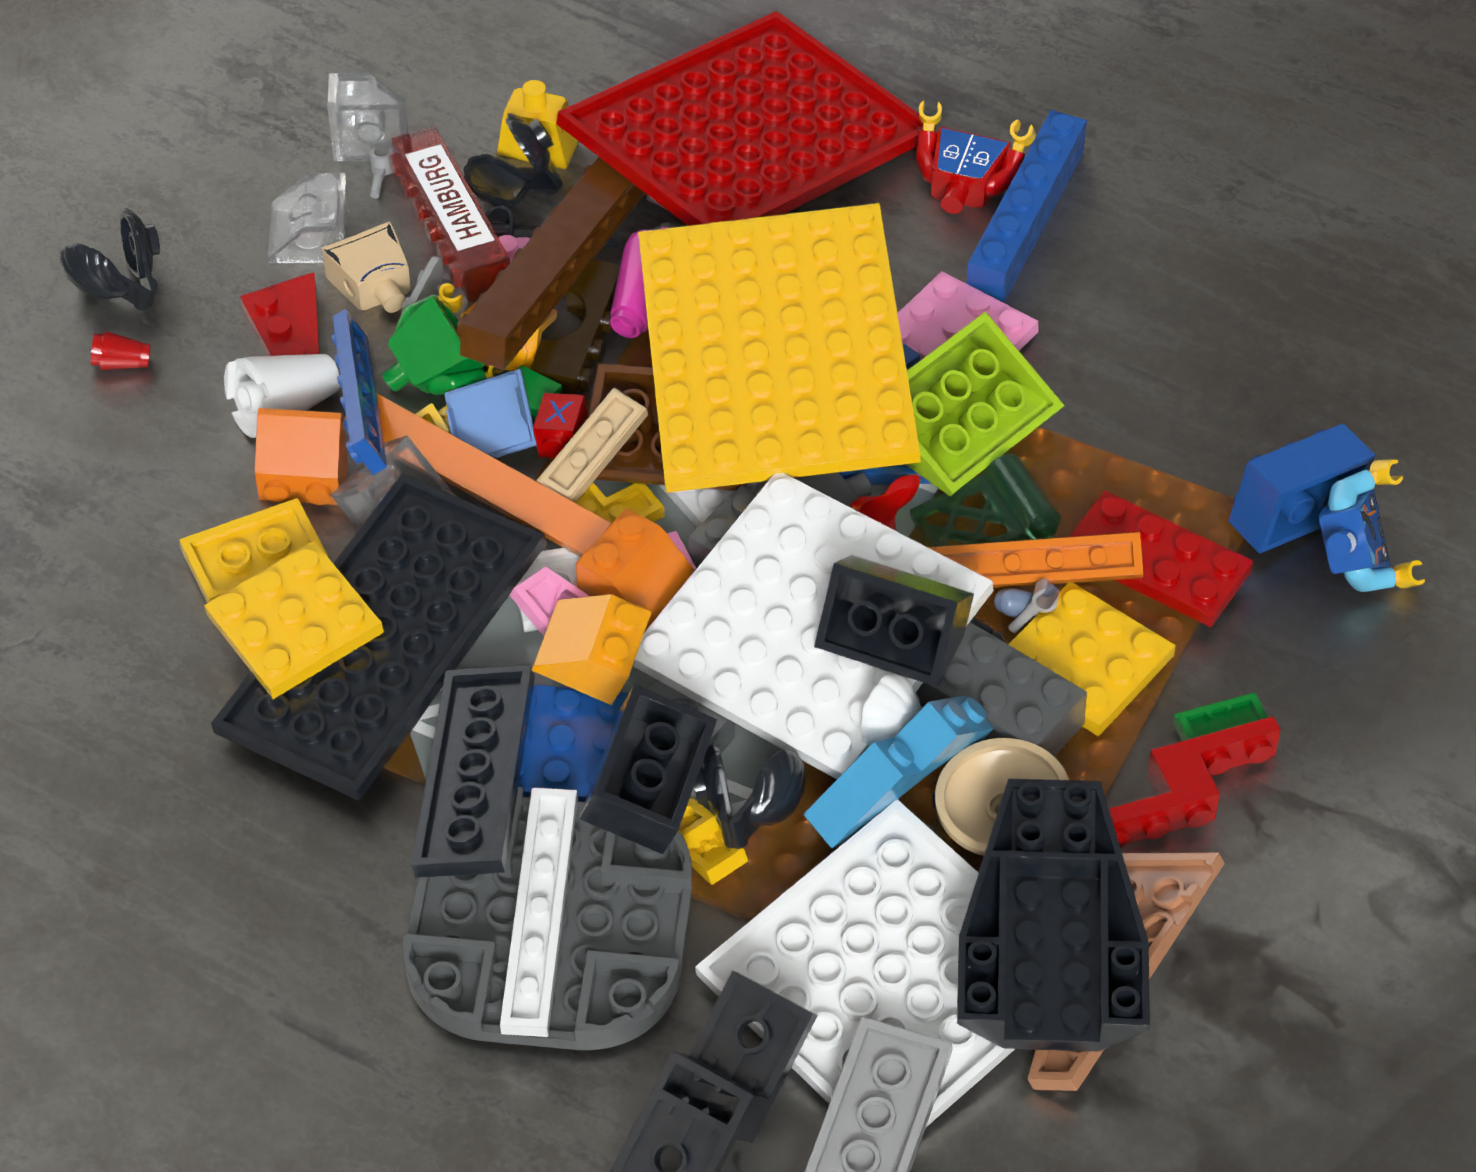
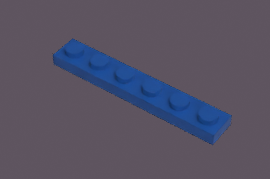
[331,309,387,475]

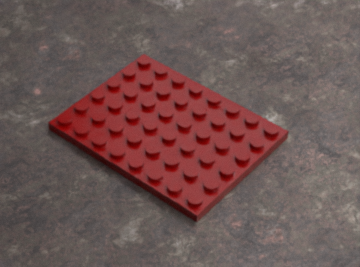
[556,11,936,226]

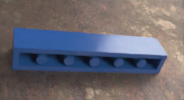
[966,110,1087,303]

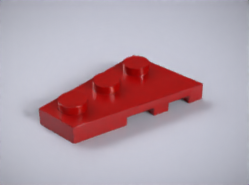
[240,272,320,356]

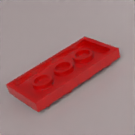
[1069,490,1253,627]

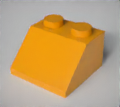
[531,594,651,705]

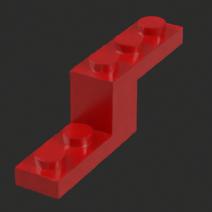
[1109,716,1281,848]

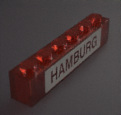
[388,126,510,302]

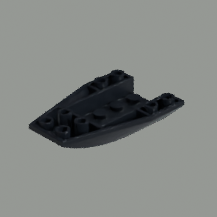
[957,778,1150,1052]

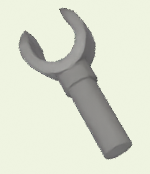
[370,147,394,199]
[1008,579,1060,634]

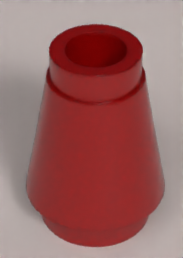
[90,331,151,371]

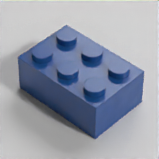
[1228,423,1376,554]

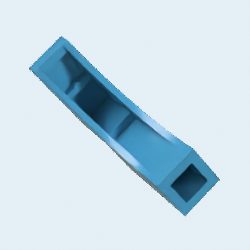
[803,695,994,848]

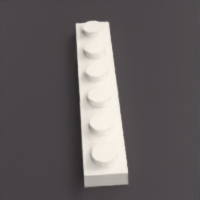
[500,788,578,1037]

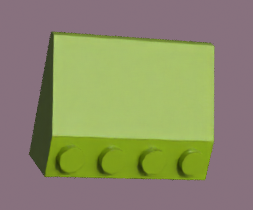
[905,311,1065,496]

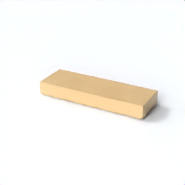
[537,388,648,503]

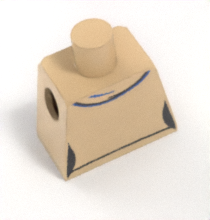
[322,222,411,313]

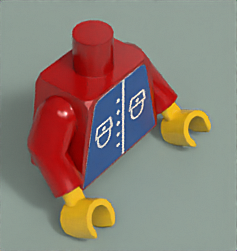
[916,100,1036,214]

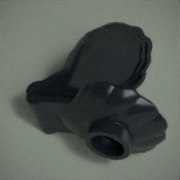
[463,113,563,207]
[60,208,160,310]
[694,742,806,849]

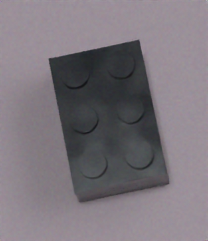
[579,684,717,854]

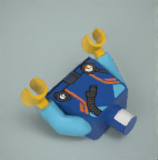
[1319,459,1425,592]

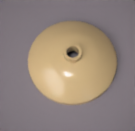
[935,738,1069,856]

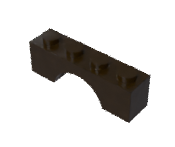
[530,259,620,395]

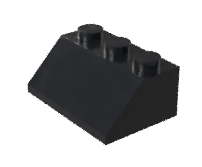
[814,555,974,687]

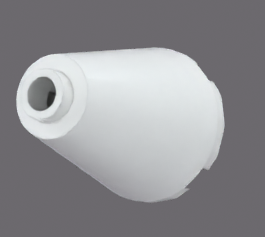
[224,354,341,438]

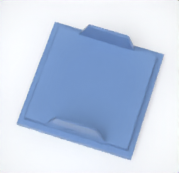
[444,369,537,459]

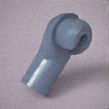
[994,584,1057,620]

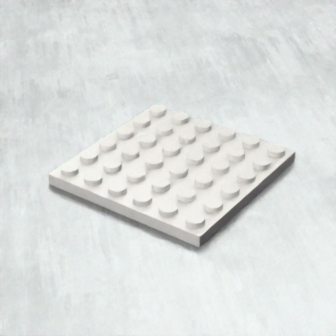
[633,473,993,779]
[695,799,1015,1127]

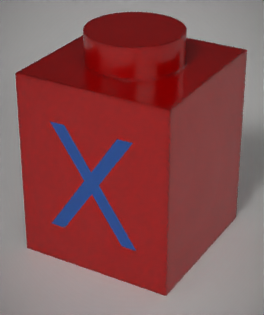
[533,393,589,458]

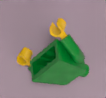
[382,283,505,395]

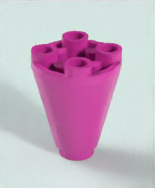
[610,227,669,338]

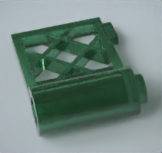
[909,454,1061,547]

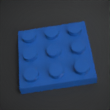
[518,685,629,802]

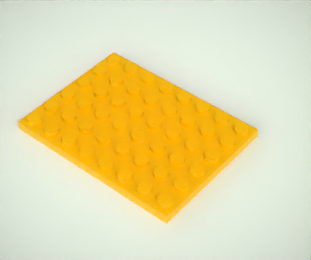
[638,203,921,493]

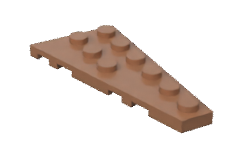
[1028,852,1225,1091]

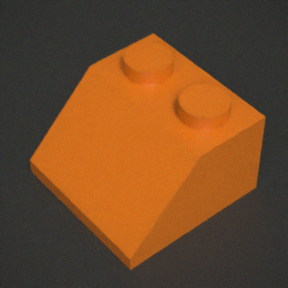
[255,408,349,505]
[576,508,695,632]

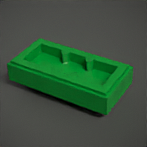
[1173,692,1268,741]

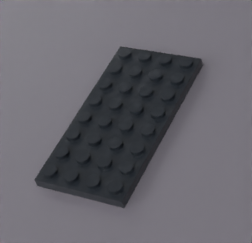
[211,474,546,801]

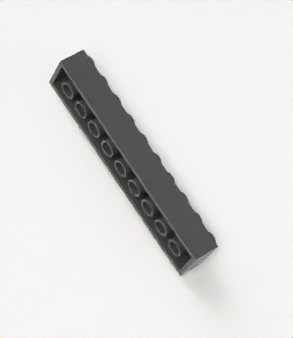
[688,486,1087,756]

